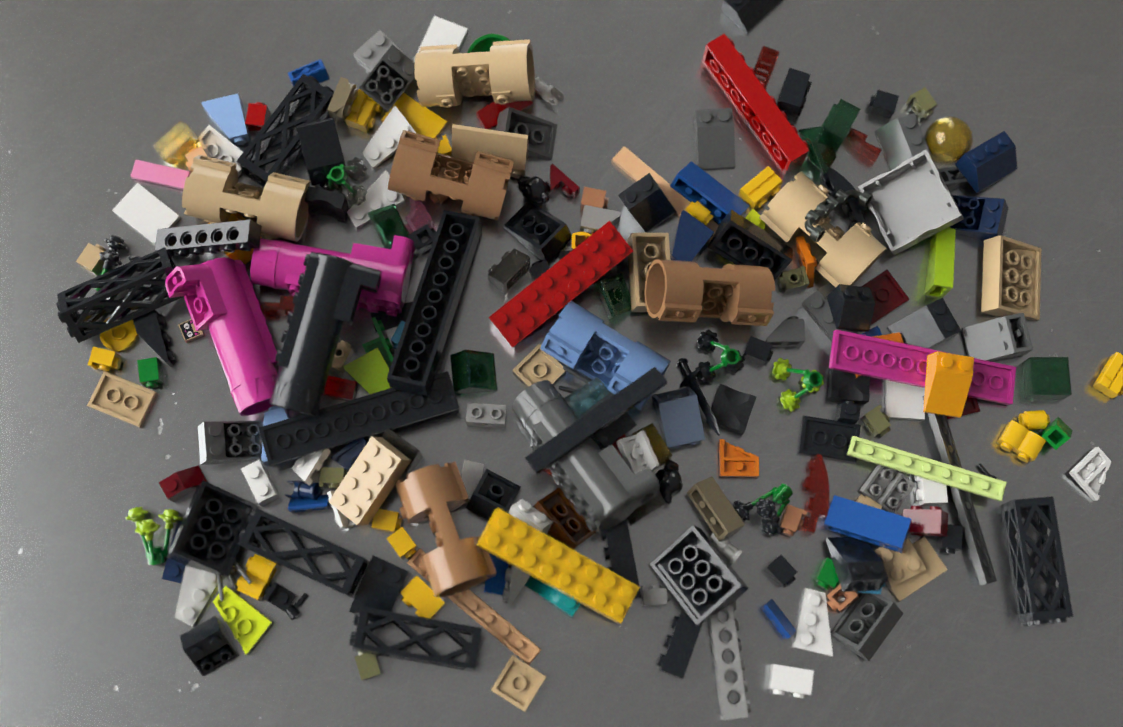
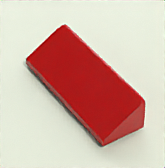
[476,100,533,130]

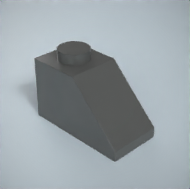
[765,316,805,346]

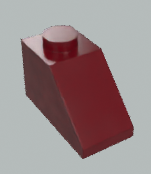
[159,465,208,502]

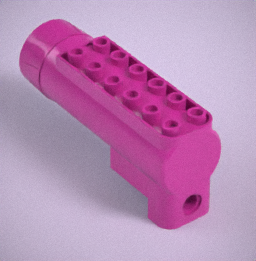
[250,235,415,316]
[165,257,278,416]

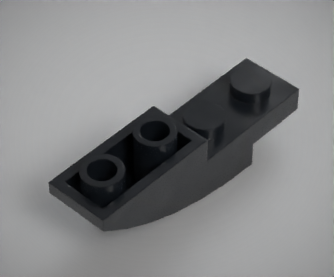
[820,165,867,228]

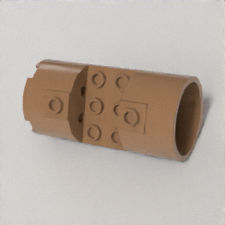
[388,130,514,221]
[645,259,775,326]
[395,462,496,598]

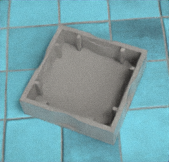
[858,149,964,255]

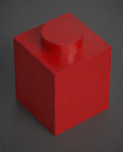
[245,102,270,132]

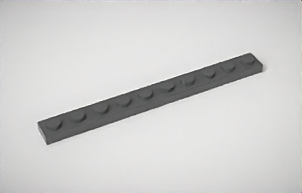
[922,396,997,585]

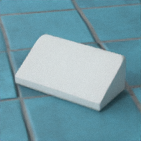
[461,460,484,500]

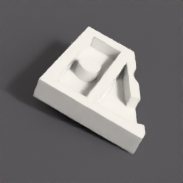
[1069,447,1111,501]

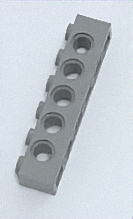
[708,601,751,720]

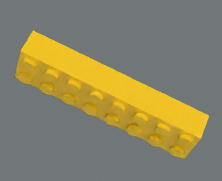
[476,508,640,623]

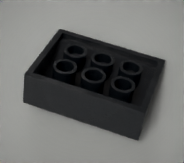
[167,481,257,577]
[650,525,749,626]

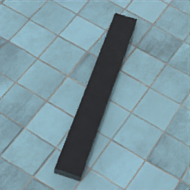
[525,367,667,475]

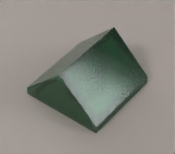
[798,126,836,173]
[368,204,409,249]
[595,273,631,319]

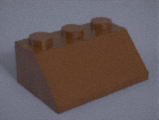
[533,487,596,550]

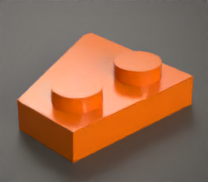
[795,236,817,288]
[719,439,759,477]

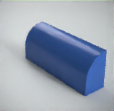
[670,161,750,224]
[824,495,911,553]

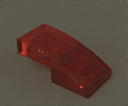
[846,128,882,162]

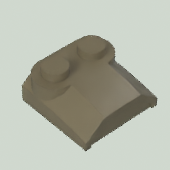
[327,77,358,125]

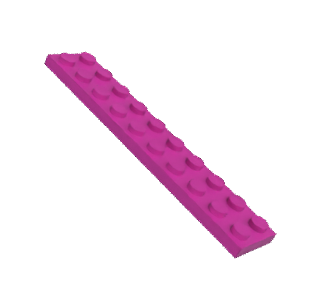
[829,329,1016,405]

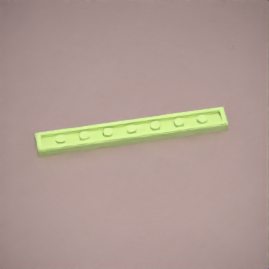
[847,436,1007,502]

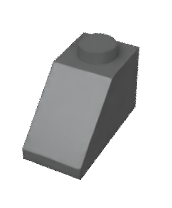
[580,205,621,234]

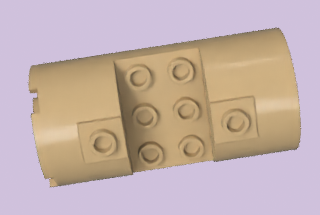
[415,39,535,108]
[182,155,310,242]
[759,172,887,287]

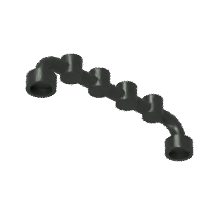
[805,189,873,243]

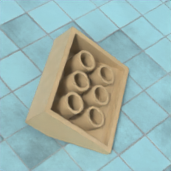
[451,124,529,178]
[981,235,1042,321]

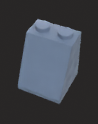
[652,387,705,449]

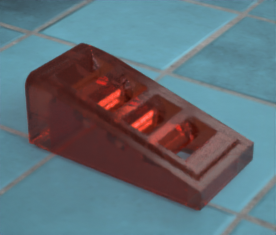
[754,46,780,87]

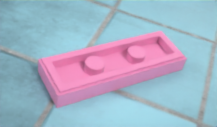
[130,160,191,190]

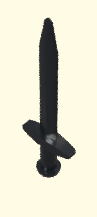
[677,358,720,436]

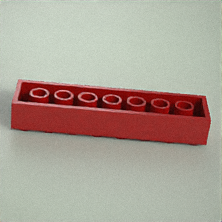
[702,33,809,175]
[489,220,634,348]

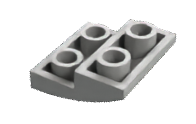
[859,465,915,514]

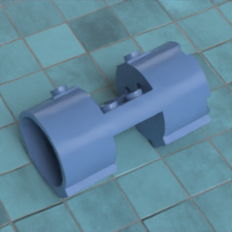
[540,301,671,411]

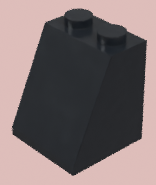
[618,173,677,233]

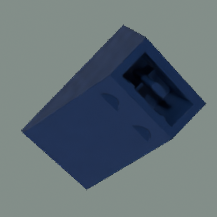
[950,195,1009,241]

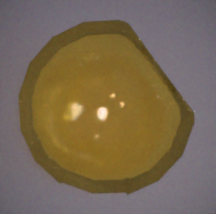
[926,116,973,160]

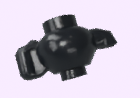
[517,176,550,204]
[655,460,683,504]

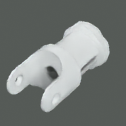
[535,77,564,105]
[709,533,743,565]

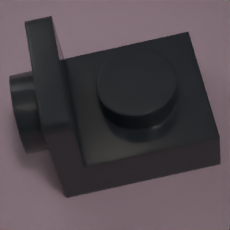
[264,582,298,613]

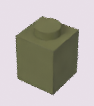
[355,652,383,680]

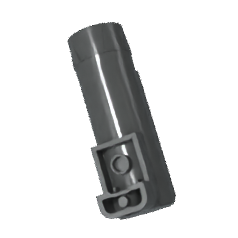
[512,380,659,533]

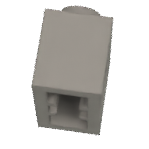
[466,403,507,428]

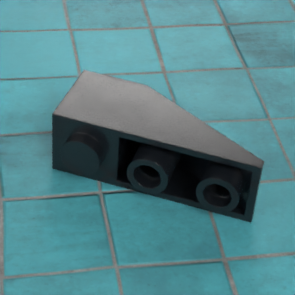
[133,310,175,367]

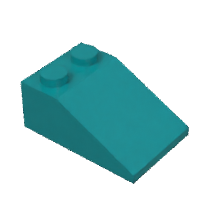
[524,576,581,618]

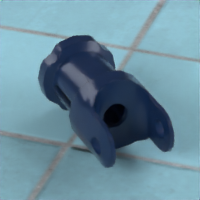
[285,481,321,500]

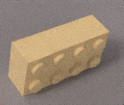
[627,233,671,312]
[329,436,411,525]

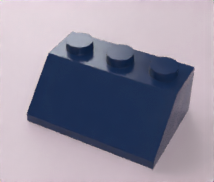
[955,131,1017,193]

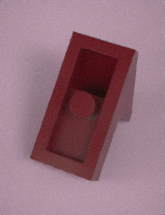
[550,163,580,199]

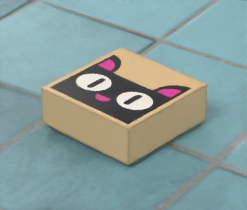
[178,319,204,343]

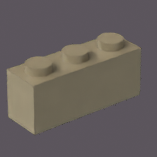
[687,476,745,542]

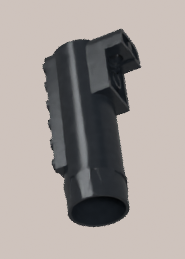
[269,252,382,417]

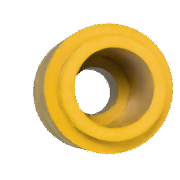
[685,201,714,226]
[1018,410,1050,430]

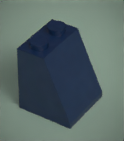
[670,210,714,262]

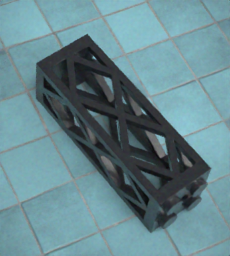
[236,74,334,188]
[56,247,184,343]
[1002,496,1073,626]
[238,508,369,598]
[349,607,482,672]

